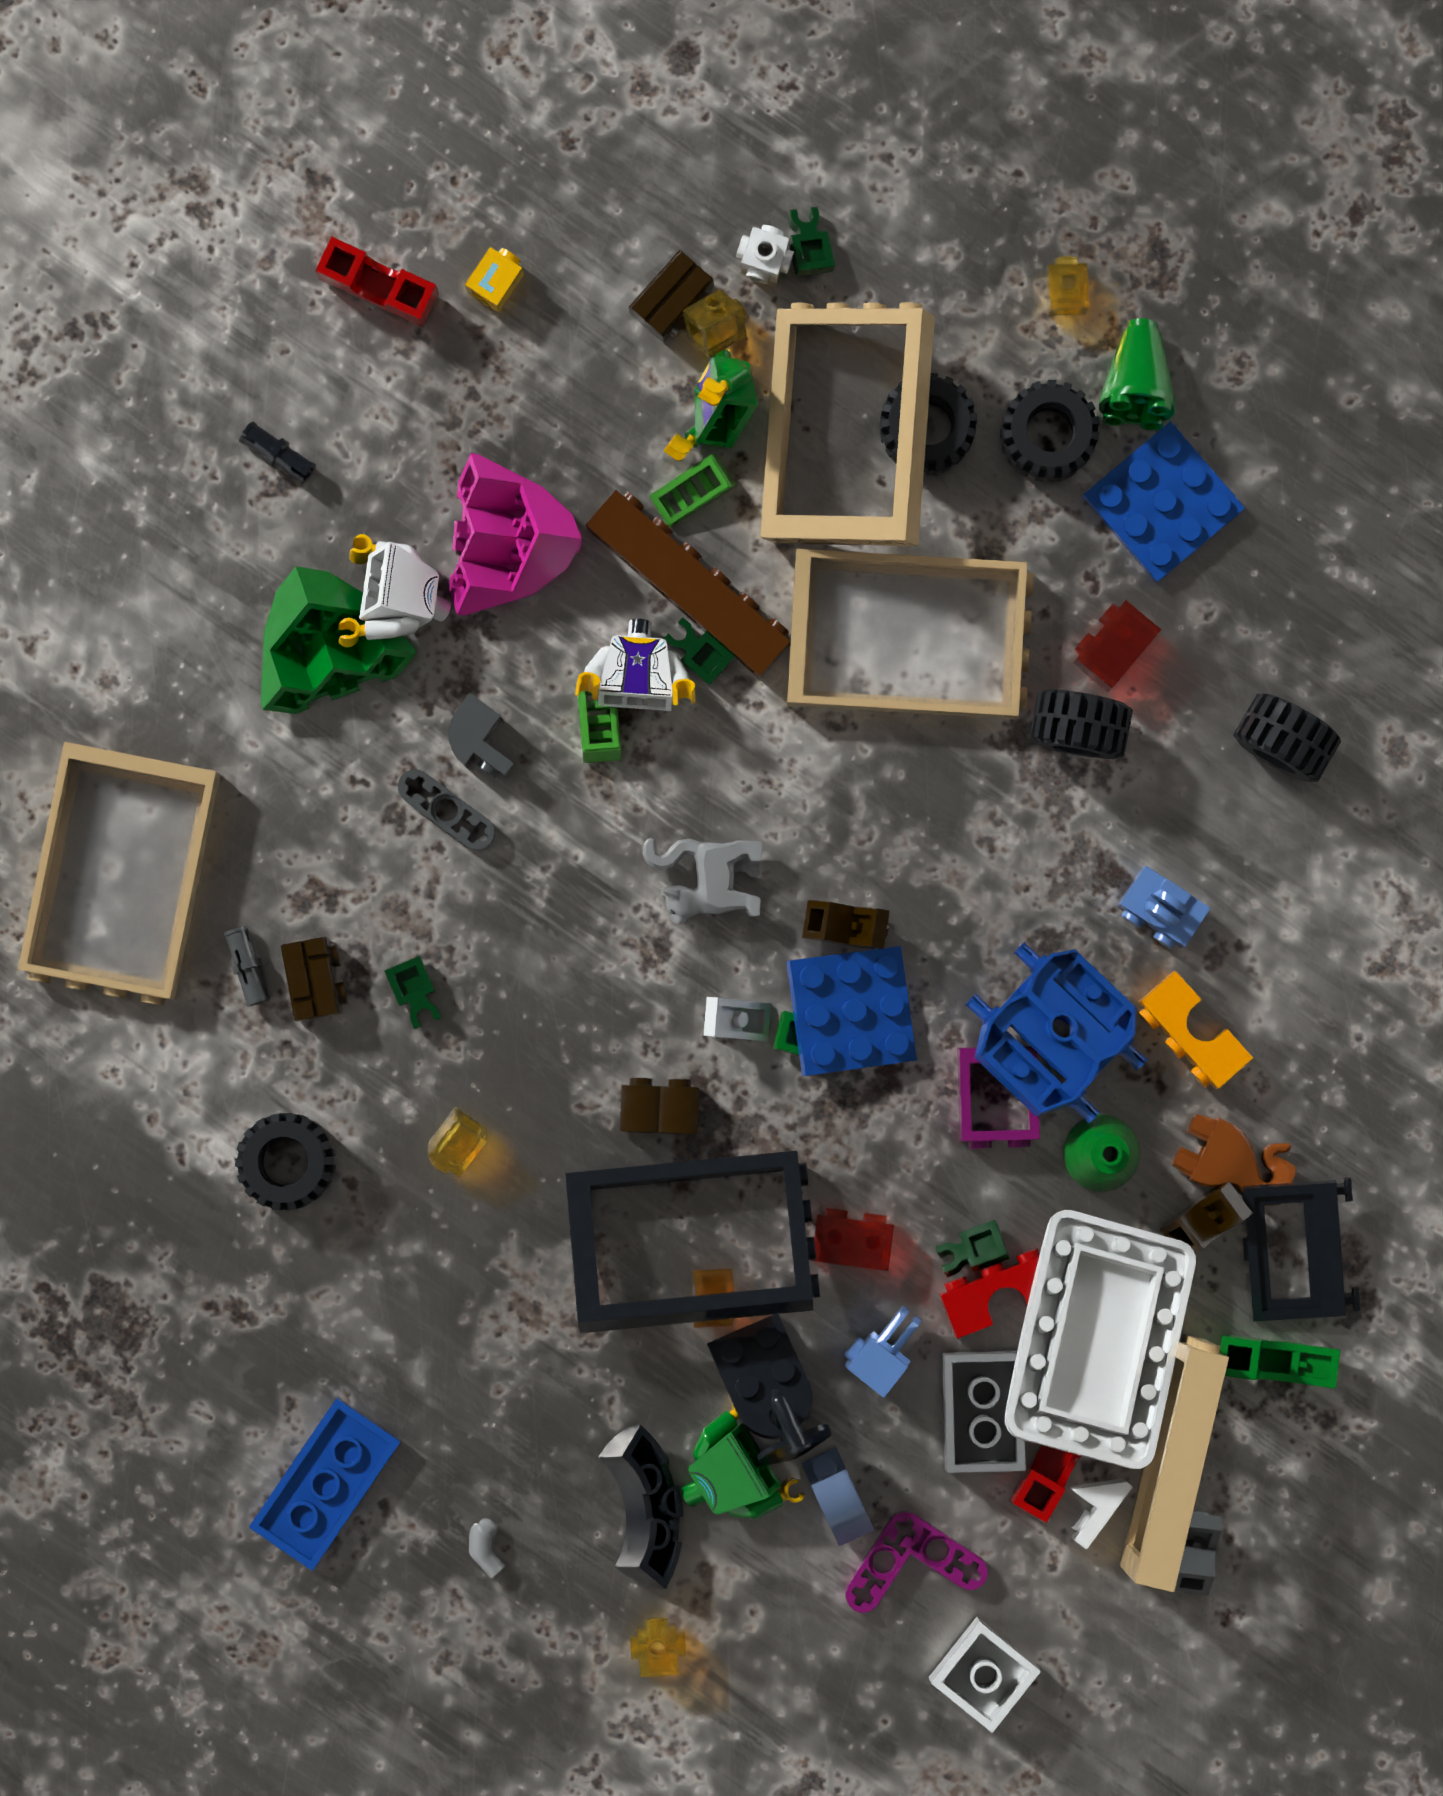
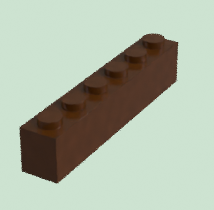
[586,490,791,680]

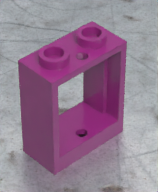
[957,1046,1040,1149]

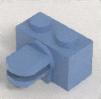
[1117,866,1211,950]
[844,1305,922,1398]

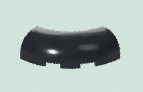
[598,1424,683,1589]

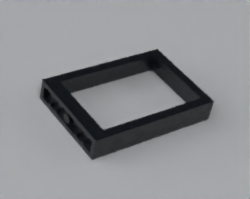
[565,1151,820,1333]

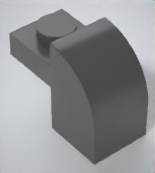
[448,693,515,778]
[1175,1511,1222,1595]

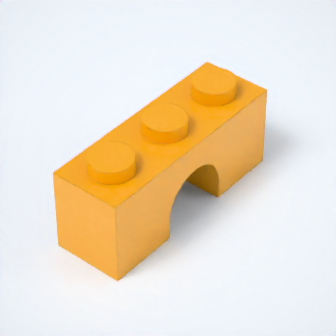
[1137,971,1253,1089]

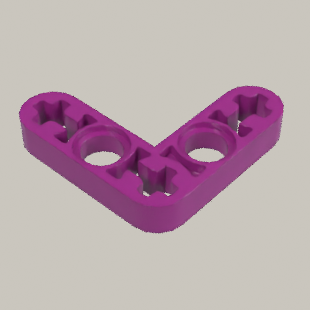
[845,1511,988,1613]

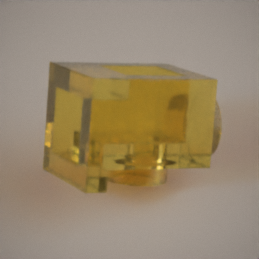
[1046,256,1089,316]

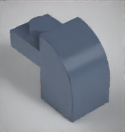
[801,1447,874,1546]

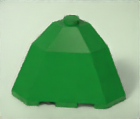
[261,566,416,714]

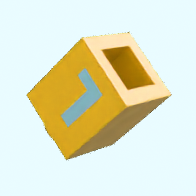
[465,247,524,313]

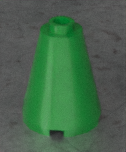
[1063,1114,1140,1192]

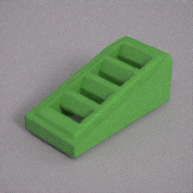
[649,454,737,528]
[578,691,621,763]

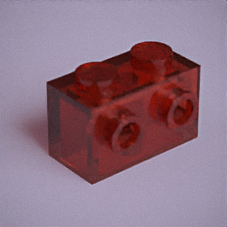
[1073,600,1162,692]
[811,1208,894,1271]

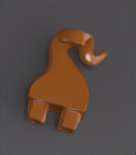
[1171,1114,1297,1206]

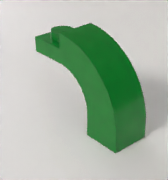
[1220,1335,1341,1389]

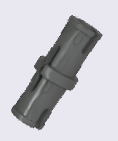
[224,926,270,1007]

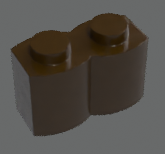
[620,1078,699,1134]

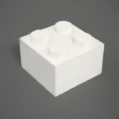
[929,1617,1041,1733]

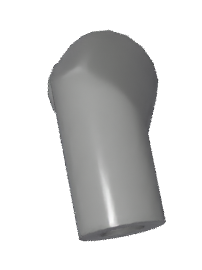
[469,1518,505,1578]

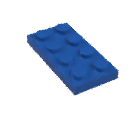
[249,1397,401,1571]

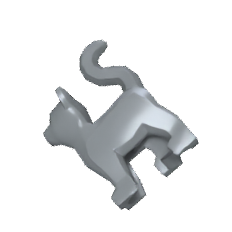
[642,838,762,925]

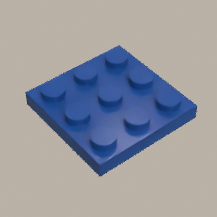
[1082,421,1245,584]
[786,946,917,1076]

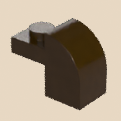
[802,900,890,949]
[1160,1182,1252,1253]

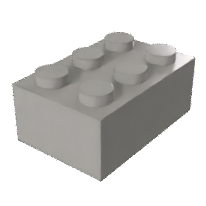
[942,1350,1026,1473]

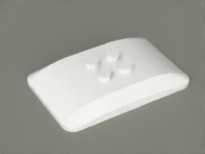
[1005,1210,1196,1469]

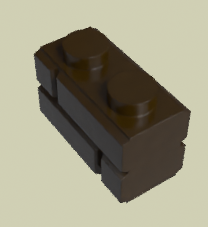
[629,250,715,343]
[281,937,348,1022]

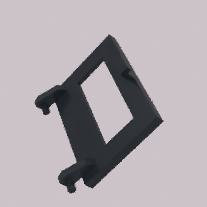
[1242,1177,1361,1322]

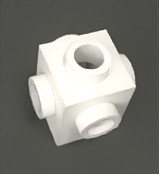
[736,225,794,284]

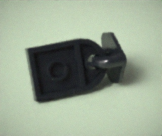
[707,1314,832,1466]

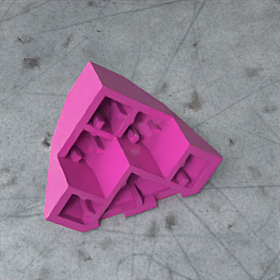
[449,453,582,616]

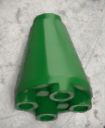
[1099,318,1175,431]

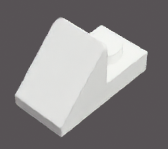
[704,997,771,1042]
[1070,1479,1133,1549]

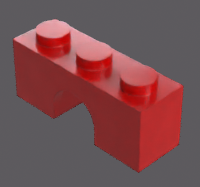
[315,236,439,328]
[938,1248,1040,1339]
[1010,1445,1082,1523]

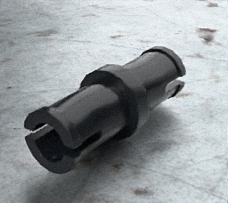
[239,421,316,485]

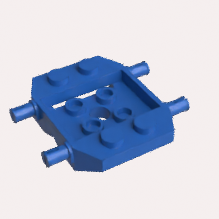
[965,941,1148,1124]

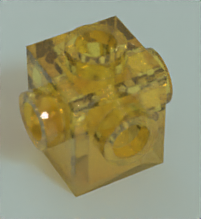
[630,1617,686,1677]

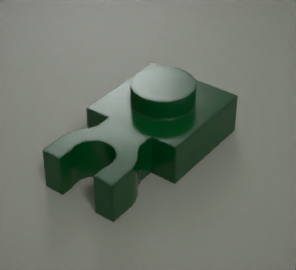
[787,206,836,277]
[664,617,735,687]
[384,955,442,1029]
[935,1220,1010,1278]

